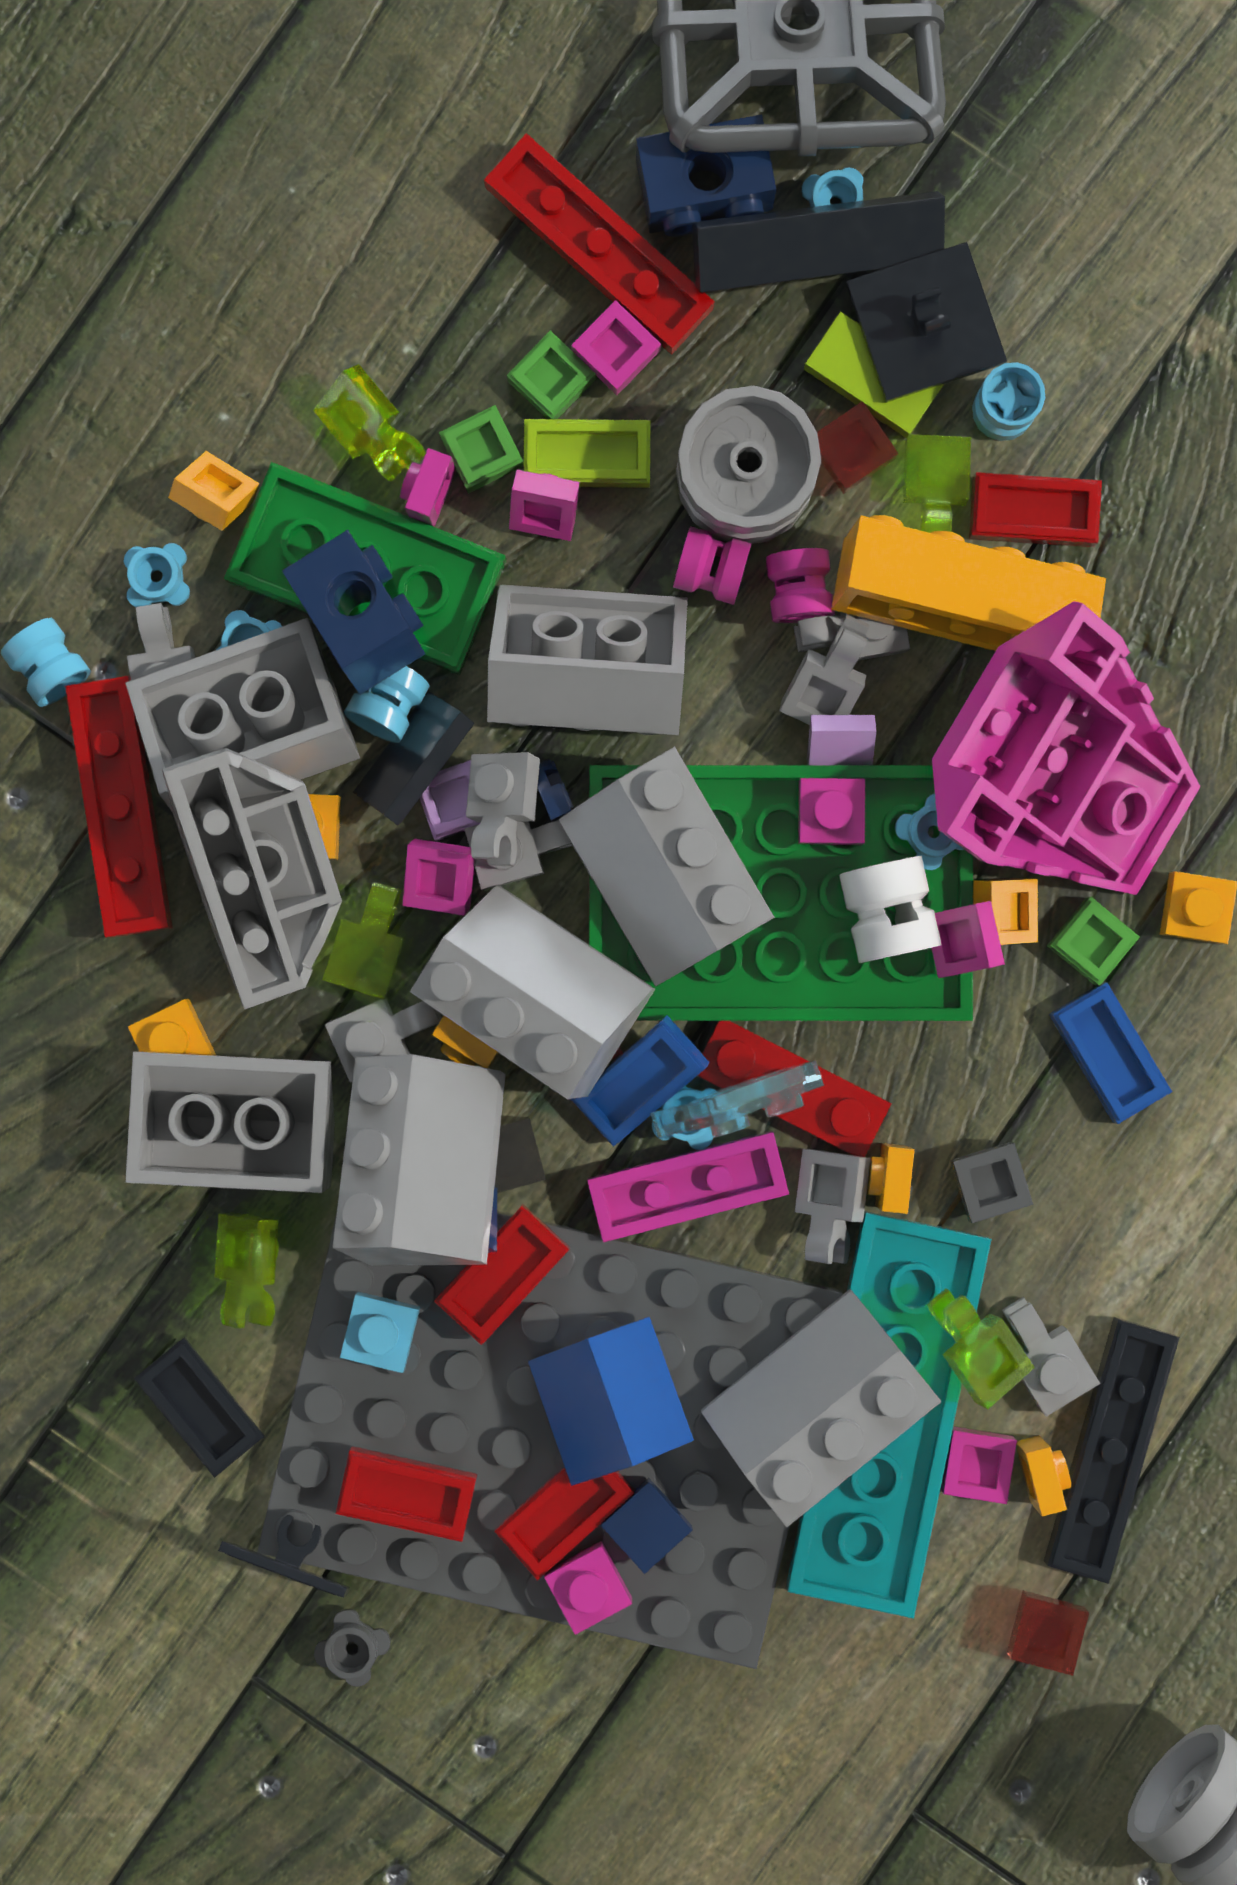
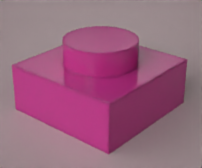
[571,300,661,395]
[400,448,456,527]
[509,470,580,541]
[798,778,865,845]
[403,839,475,915]
[931,901,1005,978]
[940,1426,1017,1504]
[544,1541,632,1635]

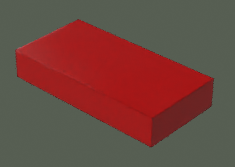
[969,472,1102,547]
[434,1204,570,1345]
[335,1446,477,1542]
[494,1466,635,1581]

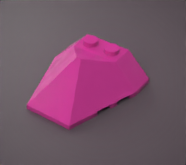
[932,601,1200,895]

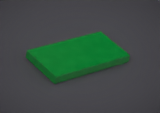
[224,462,507,675]

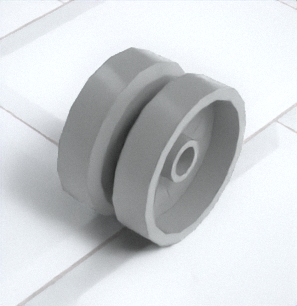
[676,386,821,544]
[1127,1725,1237,1885]

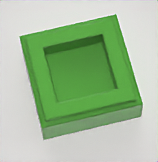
[507,330,596,419]
[439,405,524,494]
[1047,897,1140,986]

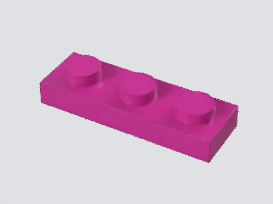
[587,1131,789,1242]

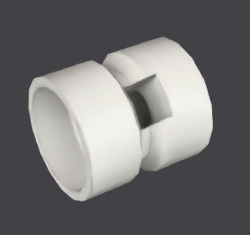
[839,856,942,963]

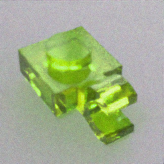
[313,364,426,482]
[903,434,971,533]
[322,882,405,999]
[215,1213,279,1329]
[927,1288,1035,1409]

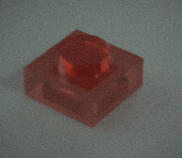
[817,401,898,494]
[1007,1590,1089,1676]

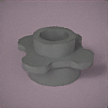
[314,1609,391,1687]

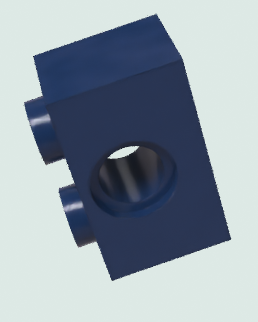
[636,114,776,237]
[282,530,425,695]

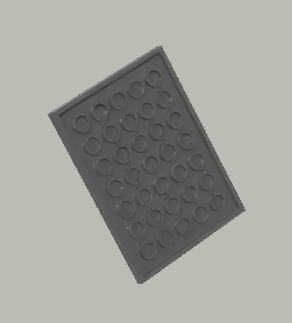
[257,1211,842,1669]

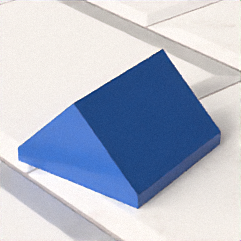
[528,1317,694,1486]

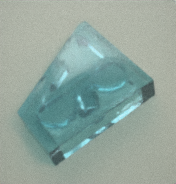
[650,1060,824,1138]

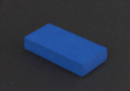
[1049,982,1172,1124]
[571,1015,710,1147]

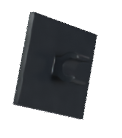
[846,242,1007,403]
[218,1515,350,1598]

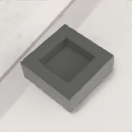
[950,1142,1033,1223]

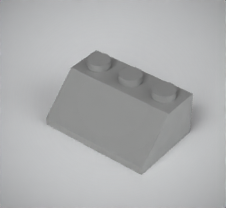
[487,584,688,735]
[126,618,360,811]
[558,747,775,987]
[410,885,655,1099]
[125,1051,335,1193]
[333,1054,506,1266]
[701,1289,942,1527]

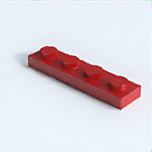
[484,133,715,355]
[65,676,173,938]

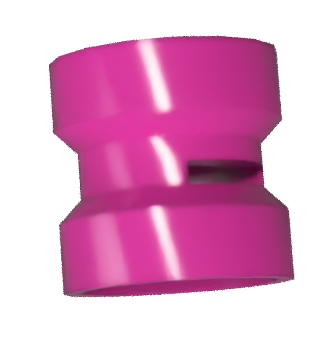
[673,526,751,605]
[766,548,835,624]

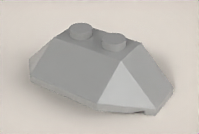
[162,748,342,1010]

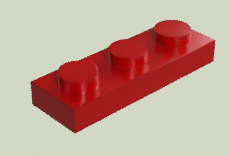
[697,1021,892,1157]

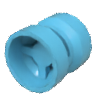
[972,362,1045,441]
[1,618,91,707]
[344,666,430,743]

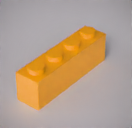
[831,515,1106,651]

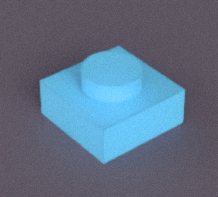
[340,1292,420,1373]

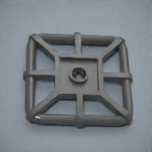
[652,0,946,156]

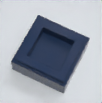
[601,1478,693,1574]

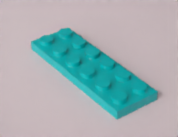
[786,1211,992,1619]

